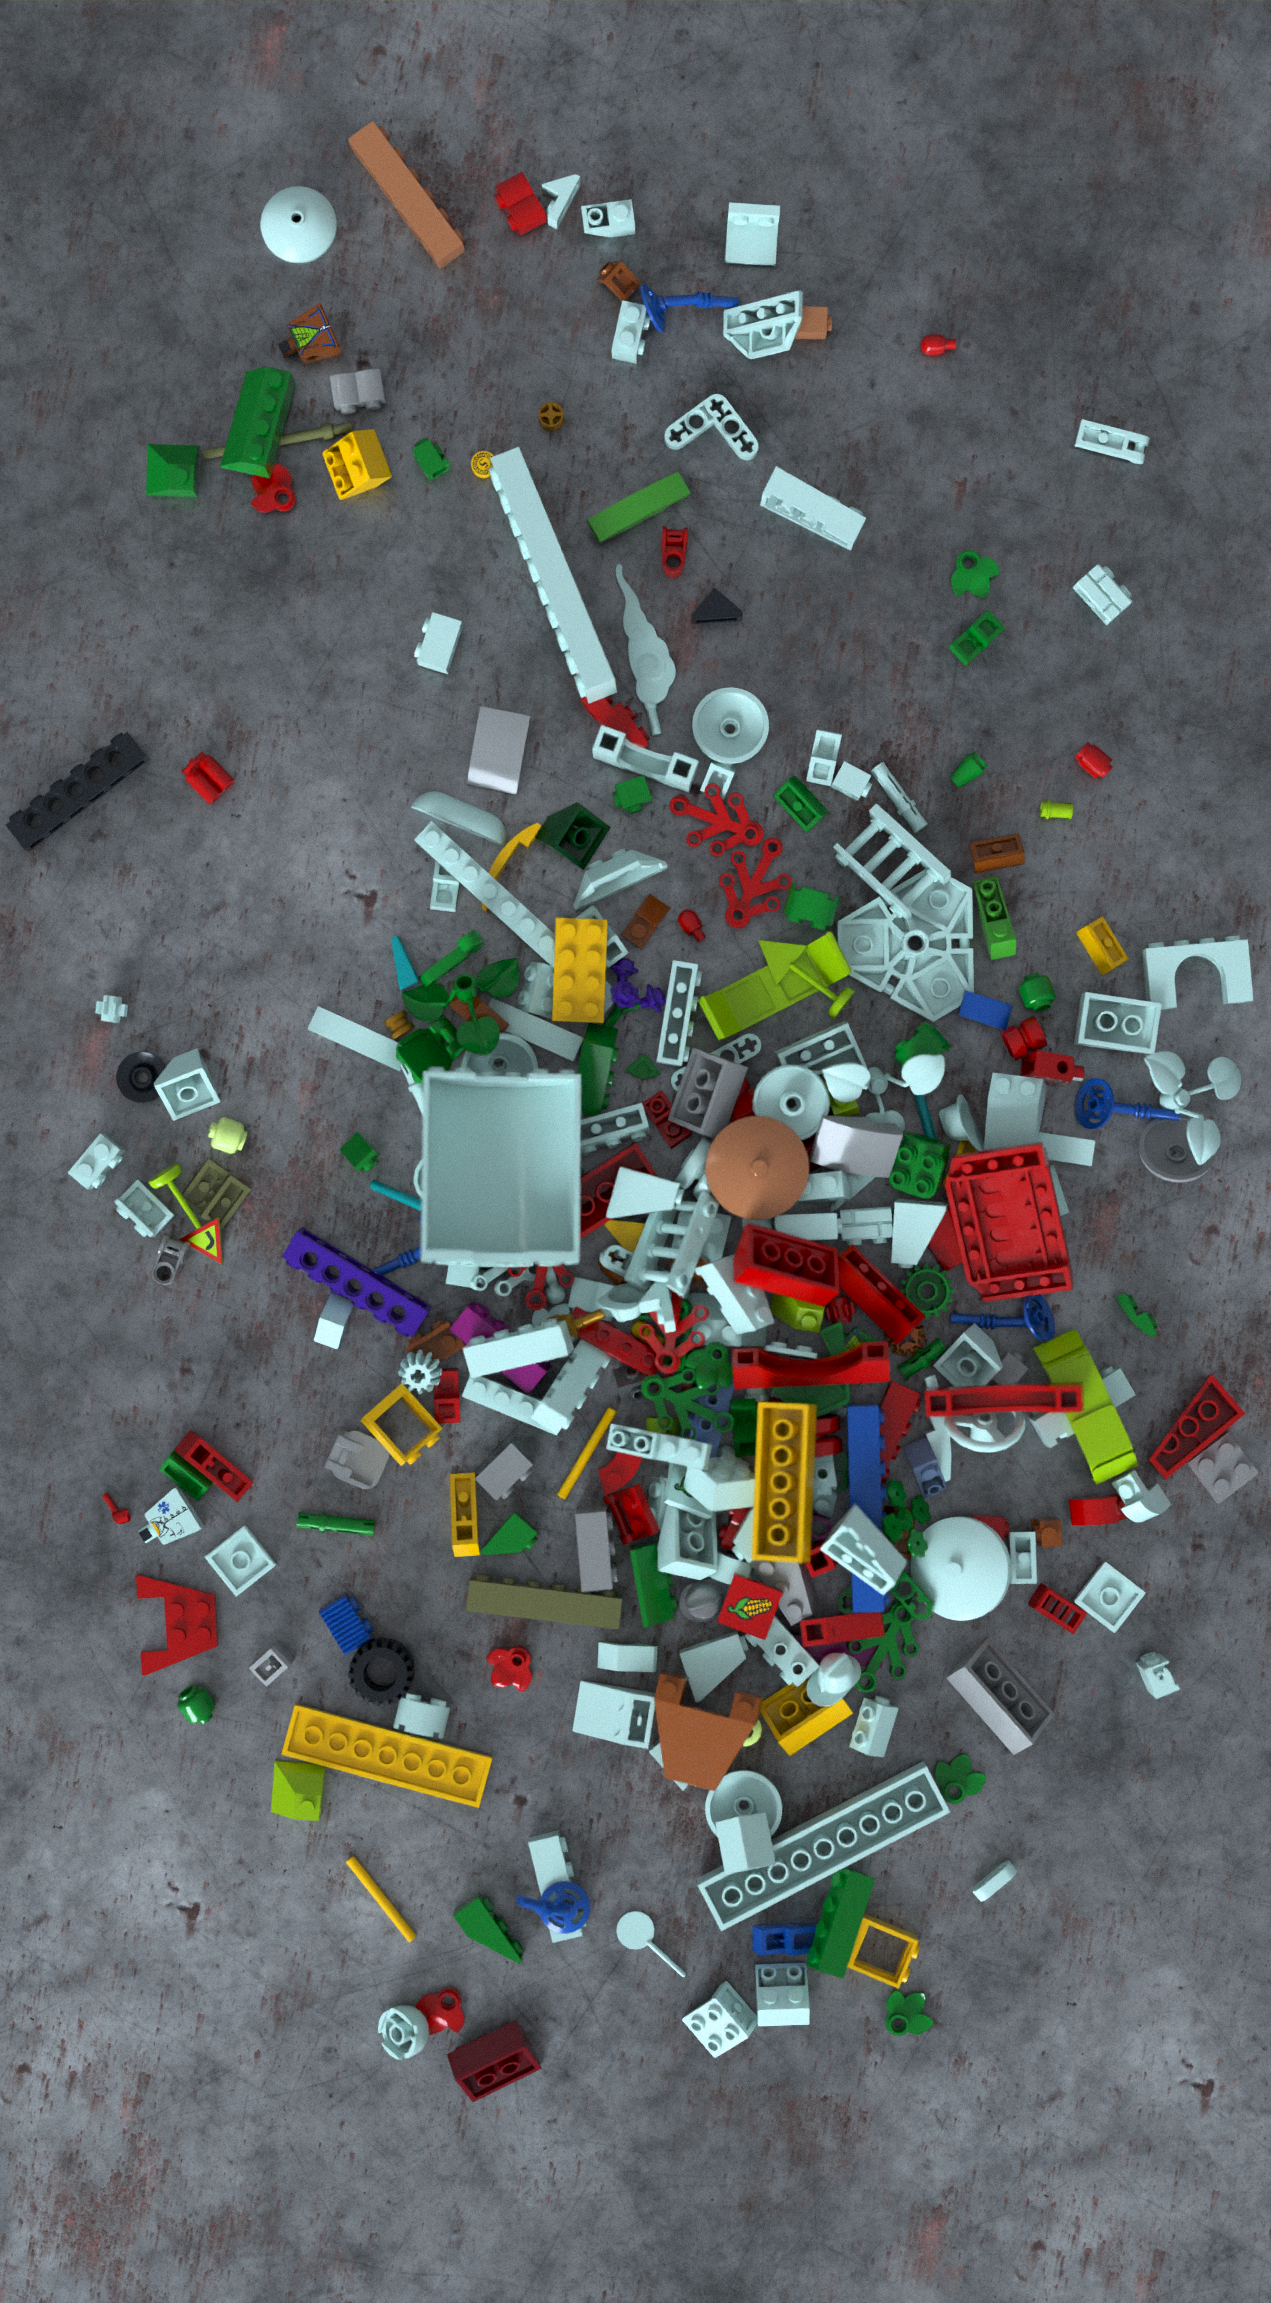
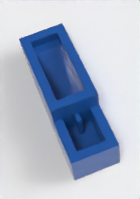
[753,1923,818,1956]

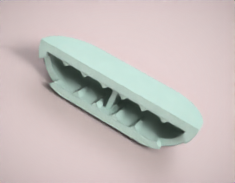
[411,791,507,847]

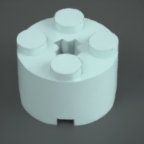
[393,1692,450,1739]

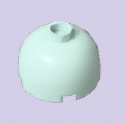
[378,2005,429,2060]

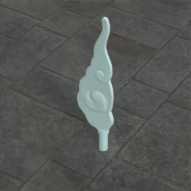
[616,564,676,736]

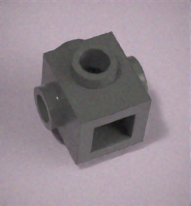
[613,1365,654,1404]

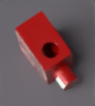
[1020,1050,1084,1087]

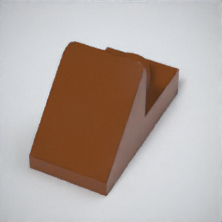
[621,894,670,950]

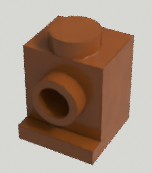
[1031,1517,1062,1547]

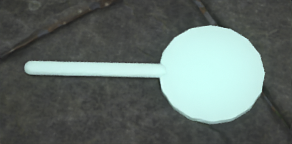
[616,1911,686,1977]

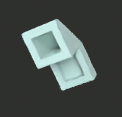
[597,1641,658,1672]

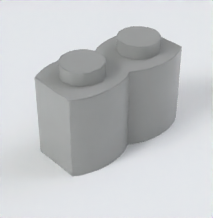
[330,369,386,414]

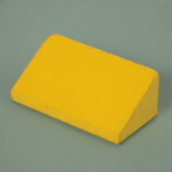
[1076,916,1129,975]

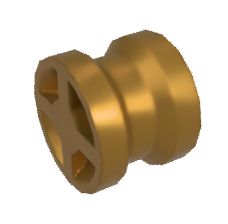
[538,402,564,432]
[383,1010,415,1040]

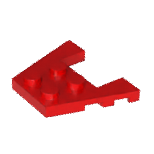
[136,1574,218,1675]

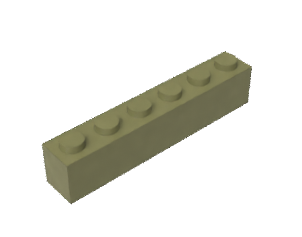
[466,1574,623,1629]

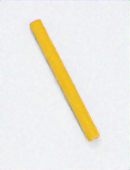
[557,1407,617,1500]
[346,1855,417,1942]

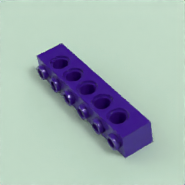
[282,1227,433,1337]

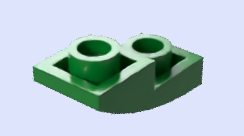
[1113,1292,1158,1337]

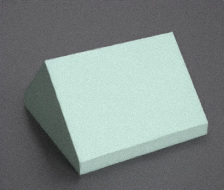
[715,1813,776,1875]

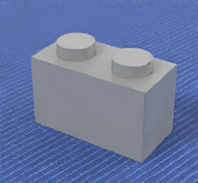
[475,1441,533,1501]

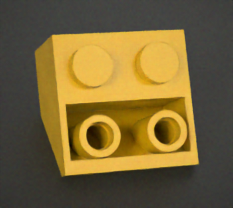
[322,429,392,500]

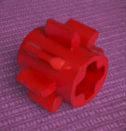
[824,1296,856,1325]

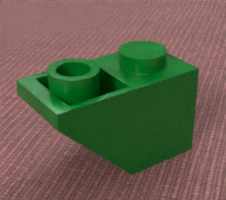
[339,1132,380,1172]

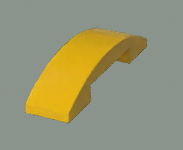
[482,823,542,913]

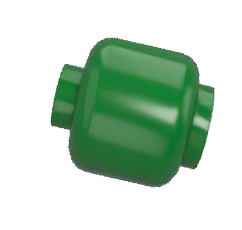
[1019,973,1056,1013]
[177,1685,216,1724]

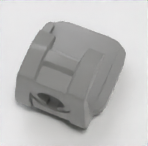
[323,1428,390,1489]

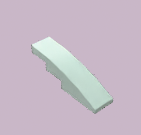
[488,998,584,1062]
[1038,1132,1095,1166]
[923,1373,951,1482]

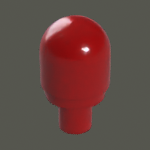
[920,334,956,355]
[678,909,706,943]

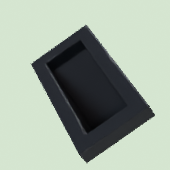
[691,588,743,625]

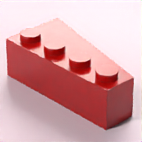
[1147,1374,1245,1480]

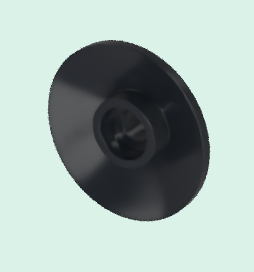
[116,1052,166,1103]

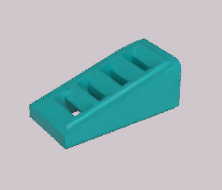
[392,935,420,991]

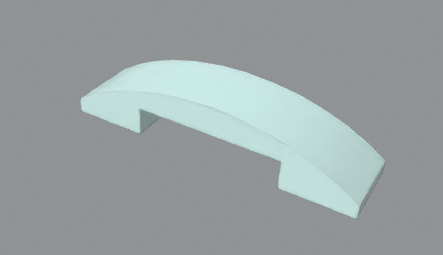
[308,1006,403,1071]

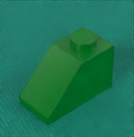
[480,1511,538,1555]

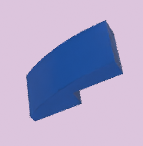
[957,991,1013,1030]

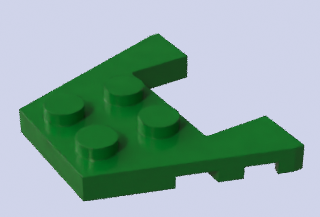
[771,1321,851,1418]

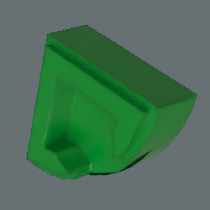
[625,1054,660,1079]

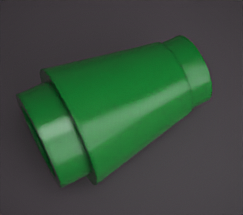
[949,751,987,788]

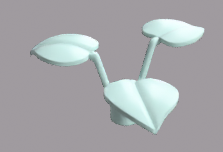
[1144,1051,1241,1165]
[822,1054,945,1134]

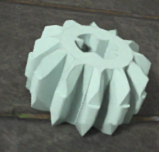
[398,1349,442,1395]

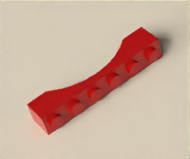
[732,1341,890,1389]
[925,1382,1084,1417]

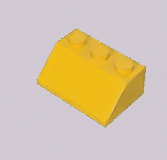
[760,1663,853,1756]

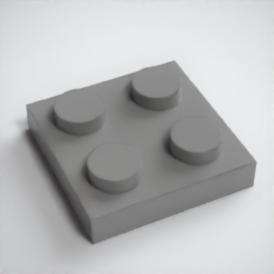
[1187,1432,1259,1504]

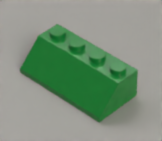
[220,367,296,479]

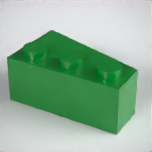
[577,1023,619,1116]

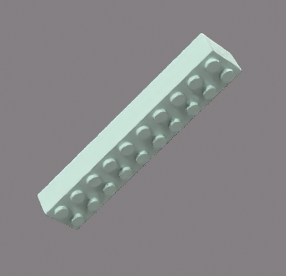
[488,447,617,704]
[697,1761,950,1931]

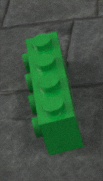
[806,1867,875,1979]

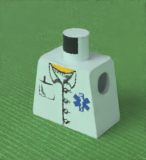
[138,1486,204,1545]

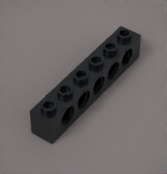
[6,732,150,852]

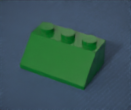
[630,1540,678,1627]

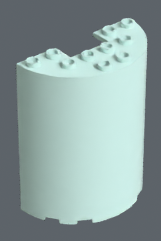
[421,1067,581,1267]

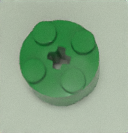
[783,883,840,931]
[894,1021,952,1067]

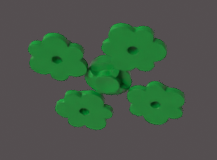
[883,1480,931,1558]

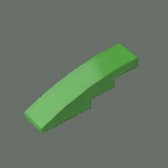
[586,472,691,543]

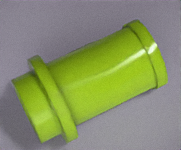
[1040,799,1073,820]

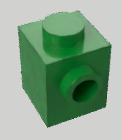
[612,775,652,814]

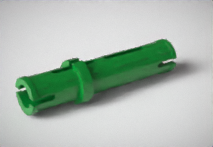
[297,1512,375,1536]

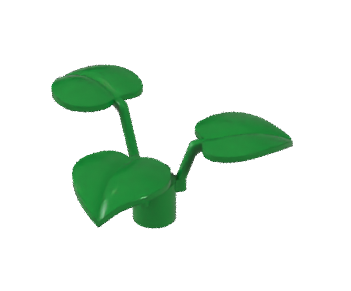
[402,958,519,1055]

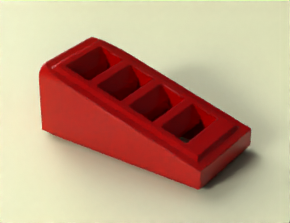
[1028,1583,1087,1634]

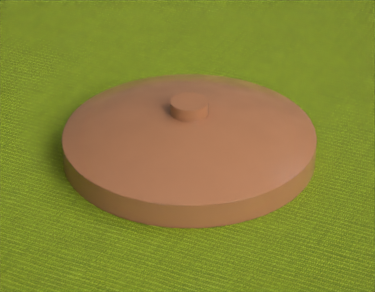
[705,1116,809,1220]

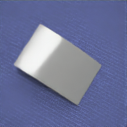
[467,706,531,795]
[809,1116,903,1178]

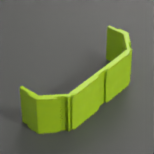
[698,931,852,1041]
[1031,1329,1138,1485]

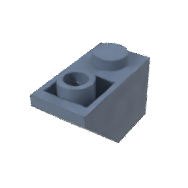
[903,1437,947,1499]

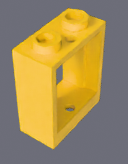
[360,1384,443,1466]
[847,1913,920,1989]

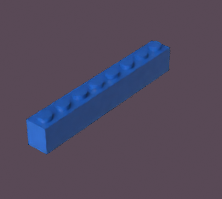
[847,1403,889,1613]

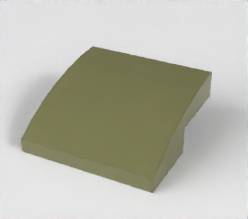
[181,1158,251,1230]

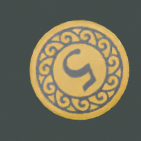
[471,451,494,478]

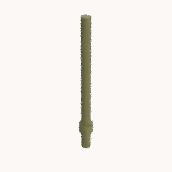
[202,421,354,460]

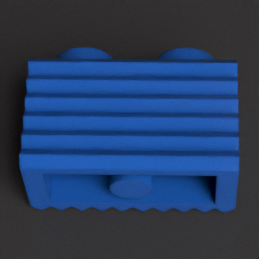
[319,1593,374,1655]

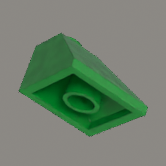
[146,444,199,497]

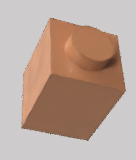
[795,306,832,339]

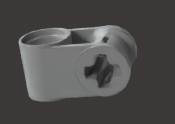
[152,1234,190,1285]

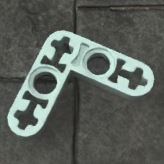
[664,394,758,460]

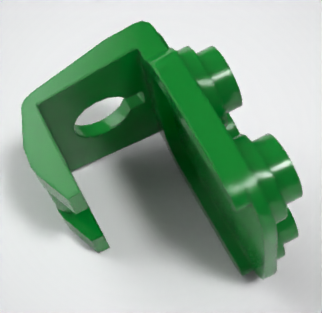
[396,1016,463,1084]
[889,1132,951,1199]

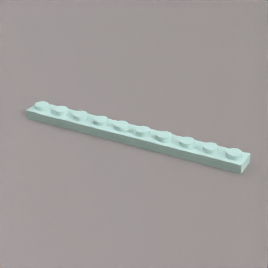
[414,821,614,1013]

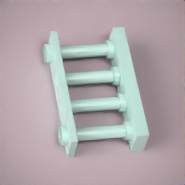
[834,803,951,921]
[624,1191,719,1296]

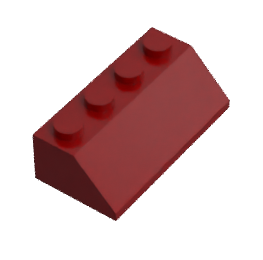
[580,1142,658,1239]
[733,1223,840,1307]

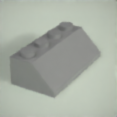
[946,1637,1055,1755]

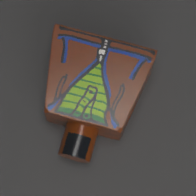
[278,303,343,364]

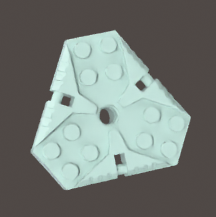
[837,869,974,1022]

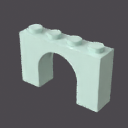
[592,725,699,793]
[1142,936,1254,1010]

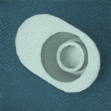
[939,1094,984,1151]
[597,1283,648,1322]
[806,1653,861,1707]

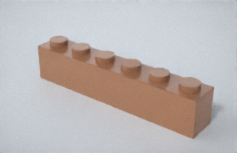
[348,121,465,269]

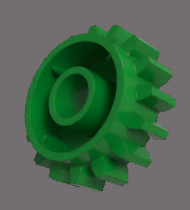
[899,1263,955,1319]

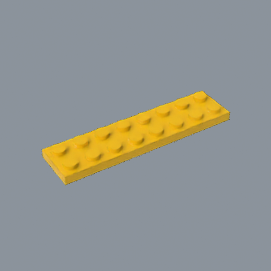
[281,1703,493,1808]

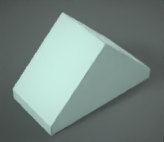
[314,1293,354,1349]

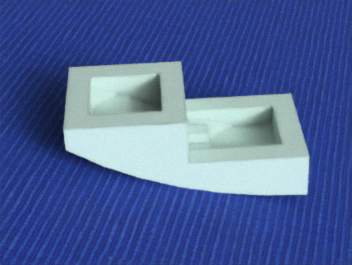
[806,729,842,786]
[430,860,459,912]

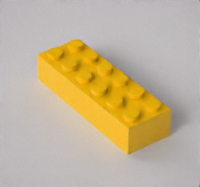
[751,1402,817,1563]

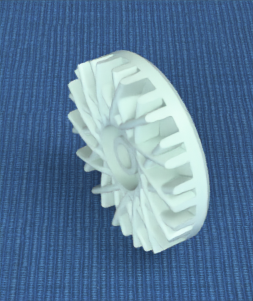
[752,1064,830,1140]

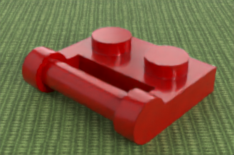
[603,1484,660,1545]

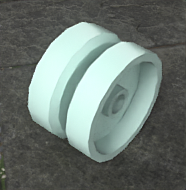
[675,1136,712,1199]

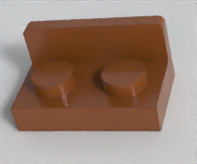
[405,1319,466,1372]

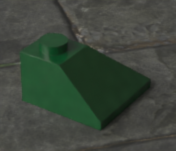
[535,802,611,870]

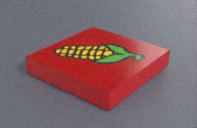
[717,1573,783,1640]

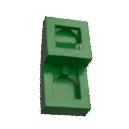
[948,610,1006,666]

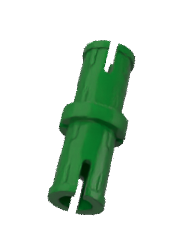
[897,1338,947,1381]

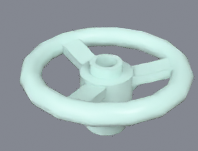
[944,1411,1025,1453]

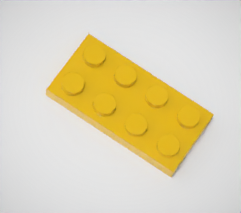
[552,917,608,1023]

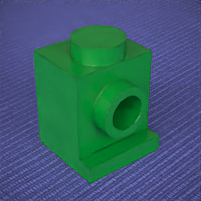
[412,438,451,482]

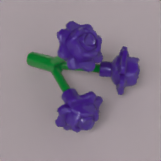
[603,958,666,1027]

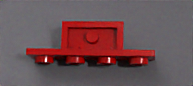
[572,1307,658,1376]

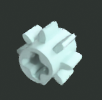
[95,995,128,1023]

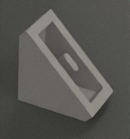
[249,1641,295,1687]

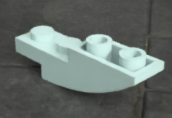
[606,1424,712,1470]

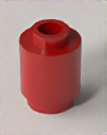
[1075,742,1113,779]

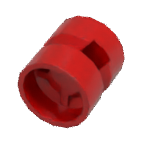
[1001,1016,1047,1061]

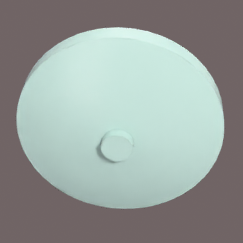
[910,1516,1011,1621]

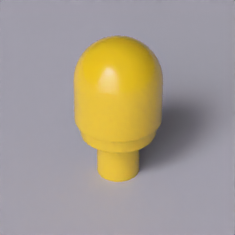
[631,1320,665,1345]

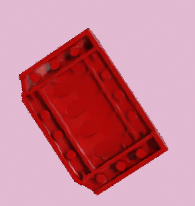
[945,1142,1074,1302]

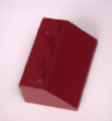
[447,2021,542,2102]

